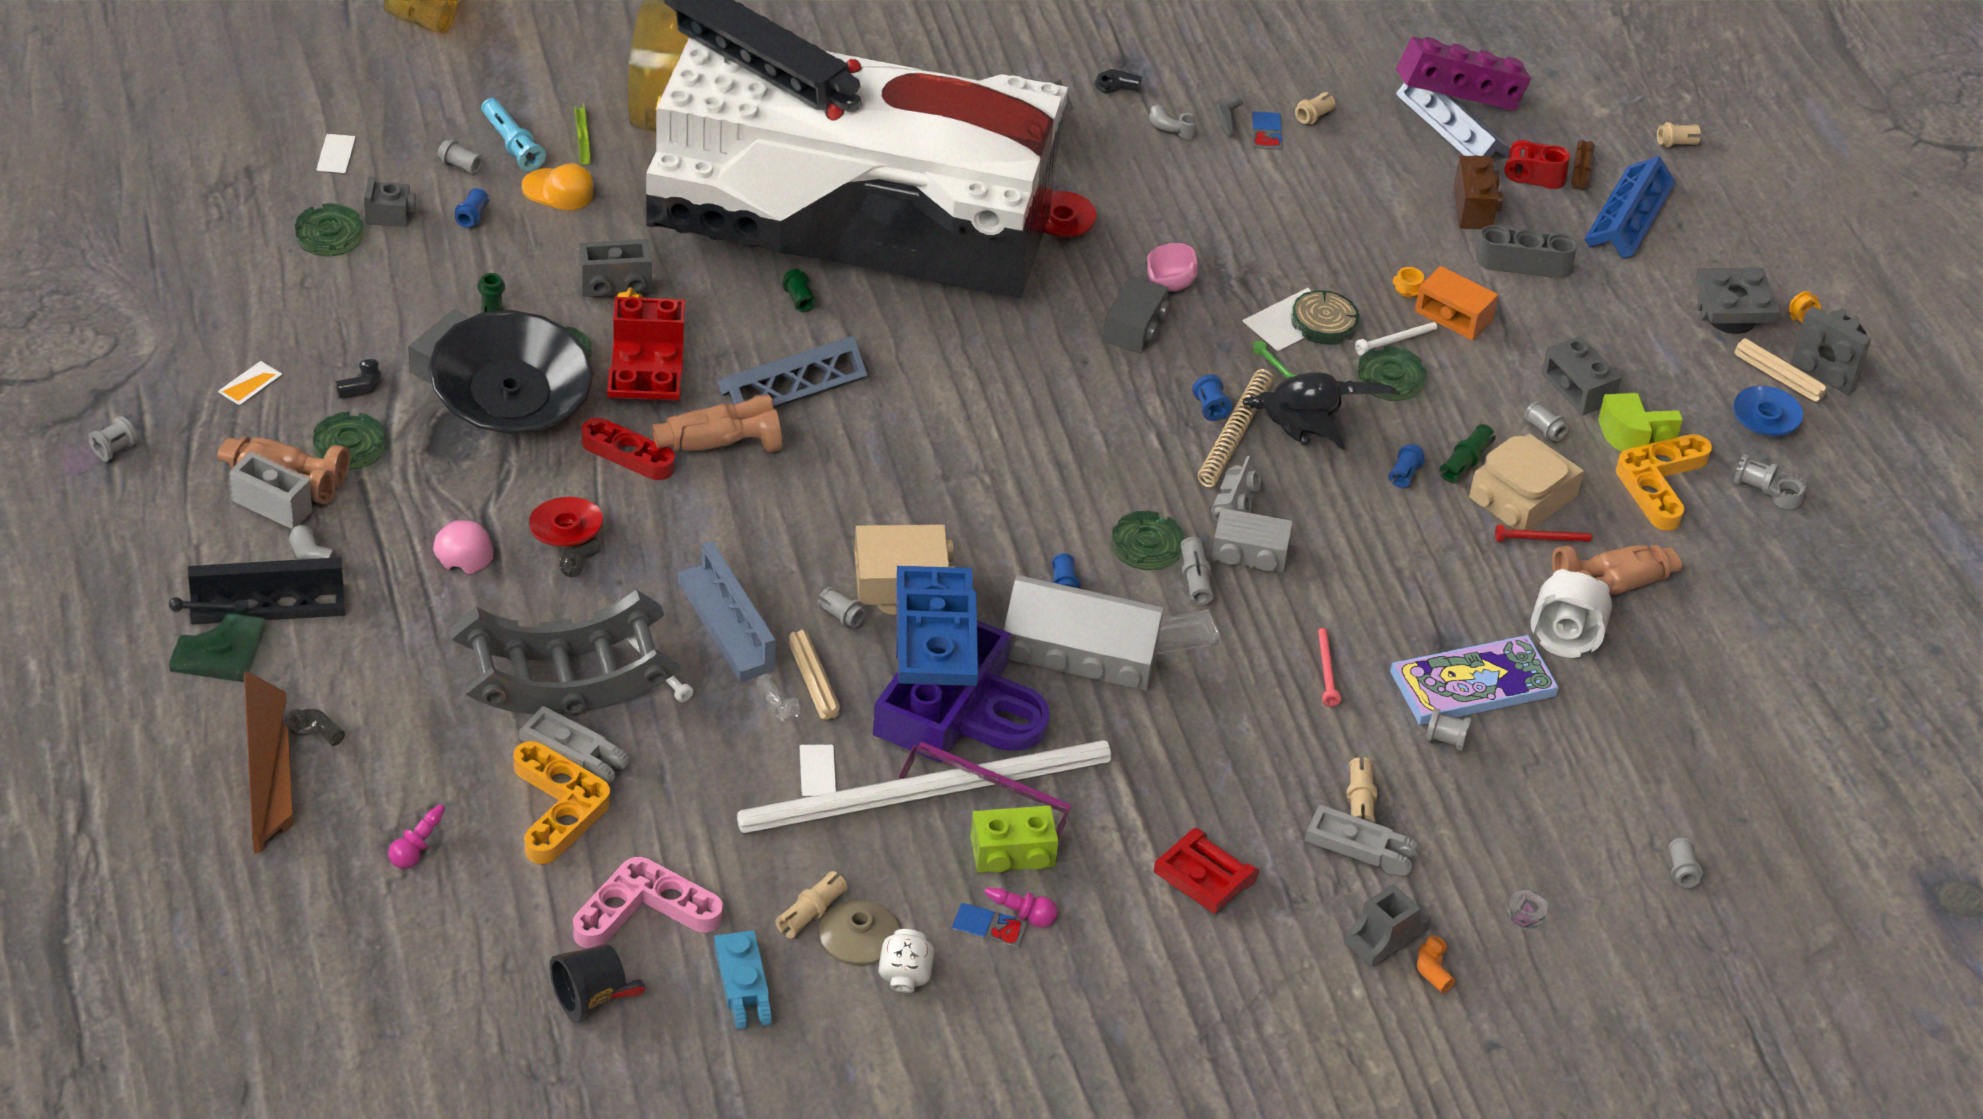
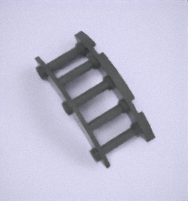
[449,589,681,715]

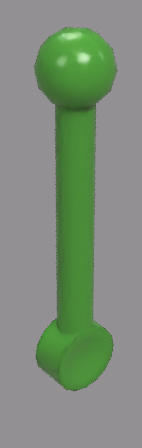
[1253,341,1297,378]

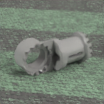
[1734,454,1806,509]

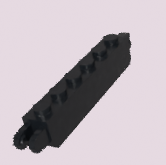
[664,0,862,112]

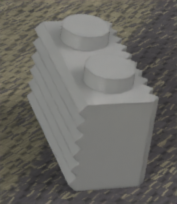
[229,452,312,529]
[1212,508,1293,573]

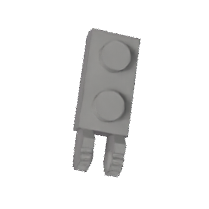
[519,706,630,784]
[1305,805,1420,877]

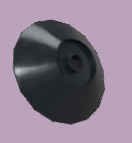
[428,310,594,434]

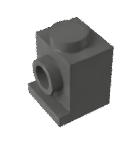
[364,176,416,227]

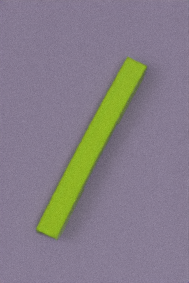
[574,103,590,165]

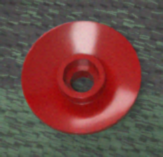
[1044,191,1097,237]
[529,497,603,547]

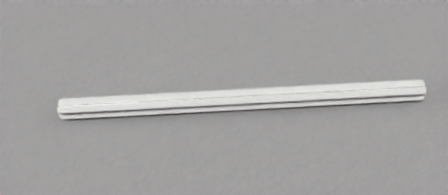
[737,740,1111,833]

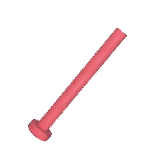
[1318,628,1341,707]

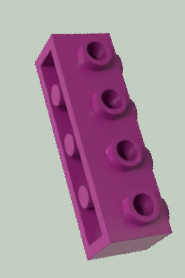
[1396,36,1532,111]

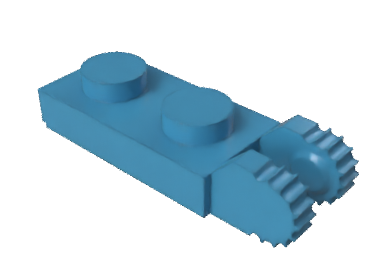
[714,930,772,1029]

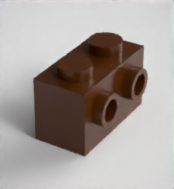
[1454,155,1503,229]

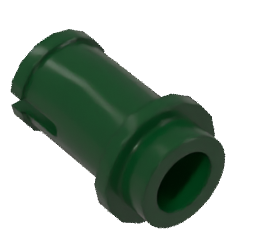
[782,269,816,312]
[477,273,505,313]

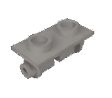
[1211,456,1261,522]

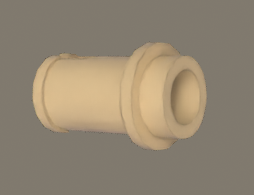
[1295,92,1335,125]
[1657,122,1701,148]

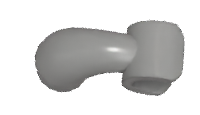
[1149,104,1196,139]

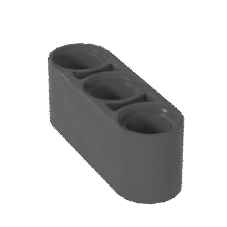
[1476,225,1578,278]

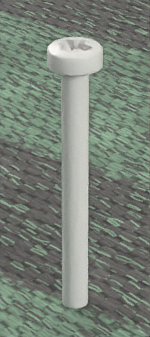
[1355,322,1437,357]
[627,635,693,703]

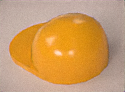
[522,163,594,210]

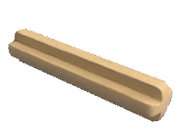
[1735,339,1827,403]
[789,630,840,721]

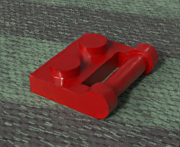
[1153,827,1259,914]

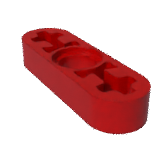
[581,418,675,480]

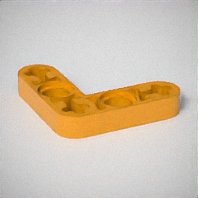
[1616,434,1712,531]
[513,741,610,864]

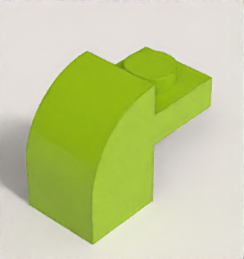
[1598,393,1683,452]

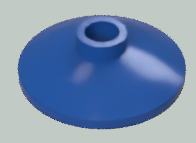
[1733,386,1803,436]

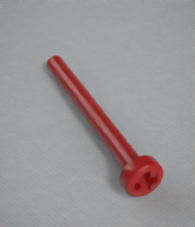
[1495,524,1592,542]

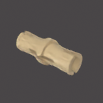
[1347,757,1377,823]
[775,871,848,938]

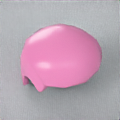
[1147,243,1198,292]
[433,520,494,574]

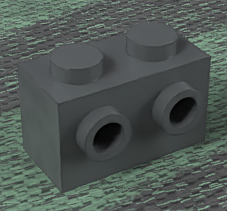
[579,239,652,297]
[1541,336,1622,416]

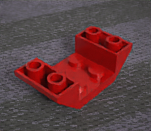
[607,297,685,402]

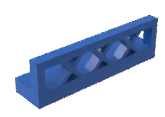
[1584,156,1675,259]

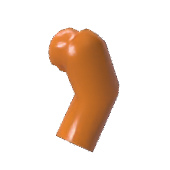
[1416,935,1456,994]

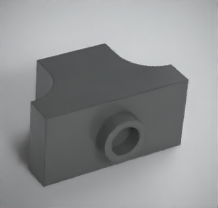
[1344,884,1431,967]

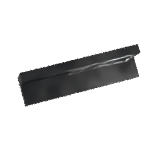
[188,557,345,625]

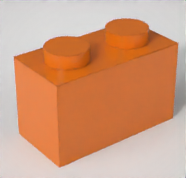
[1415,265,1499,341]

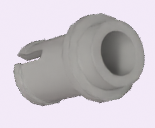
[438,139,483,175]
[1524,401,1569,442]
[817,587,866,628]
[1668,838,1703,888]

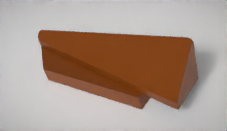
[244,672,293,853]

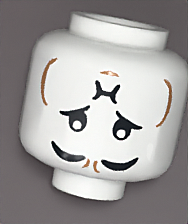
[878,929,935,993]

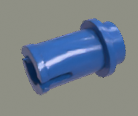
[455,188,490,228]
[1388,444,1425,488]
[1051,553,1081,589]

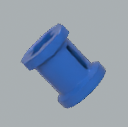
[1192,374,1232,421]

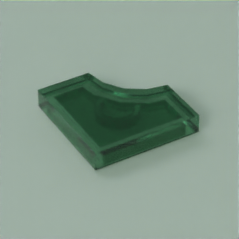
[169,614,266,682]

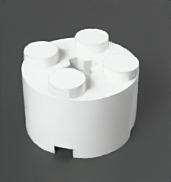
[1531,569,1612,658]

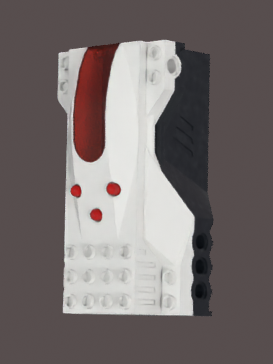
[646,37,1068,299]

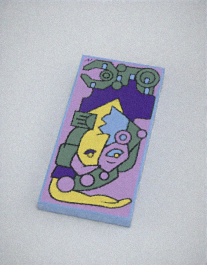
[1390,635,1559,725]

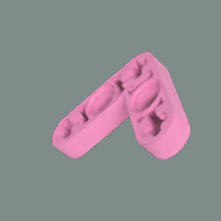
[573,857,723,948]

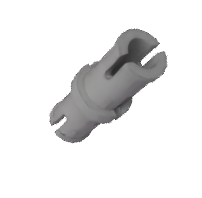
[1180,537,1213,606]

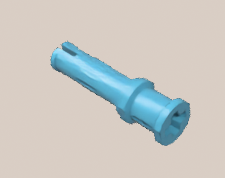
[481,98,546,172]

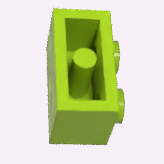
[970,805,1058,873]

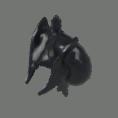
[1242,372,1396,450]

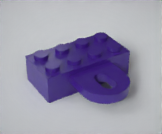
[873,620,1050,763]

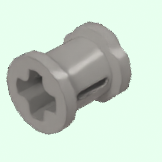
[88,416,138,462]
[1425,708,1472,751]

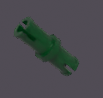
[1439,424,1496,483]

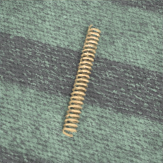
[1197,369,1274,488]

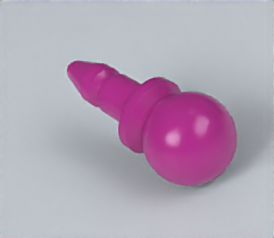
[388,804,445,869]
[985,887,1058,928]

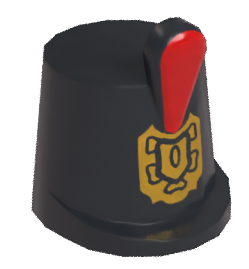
[549,944,646,1023]

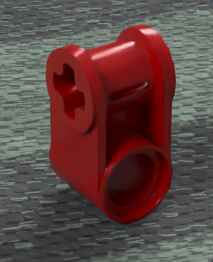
[1504,140,1570,189]

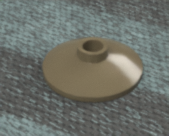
[819,900,899,966]

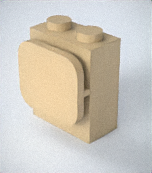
[1469,433,1584,530]
[854,525,955,615]

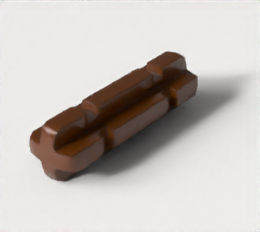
[1571,140,1595,190]

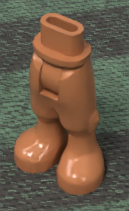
[652,394,782,452]
[217,436,350,505]
[1552,545,1682,595]

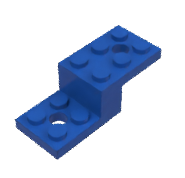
[896,566,978,686]

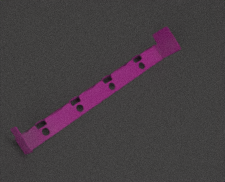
[899,742,1071,839]

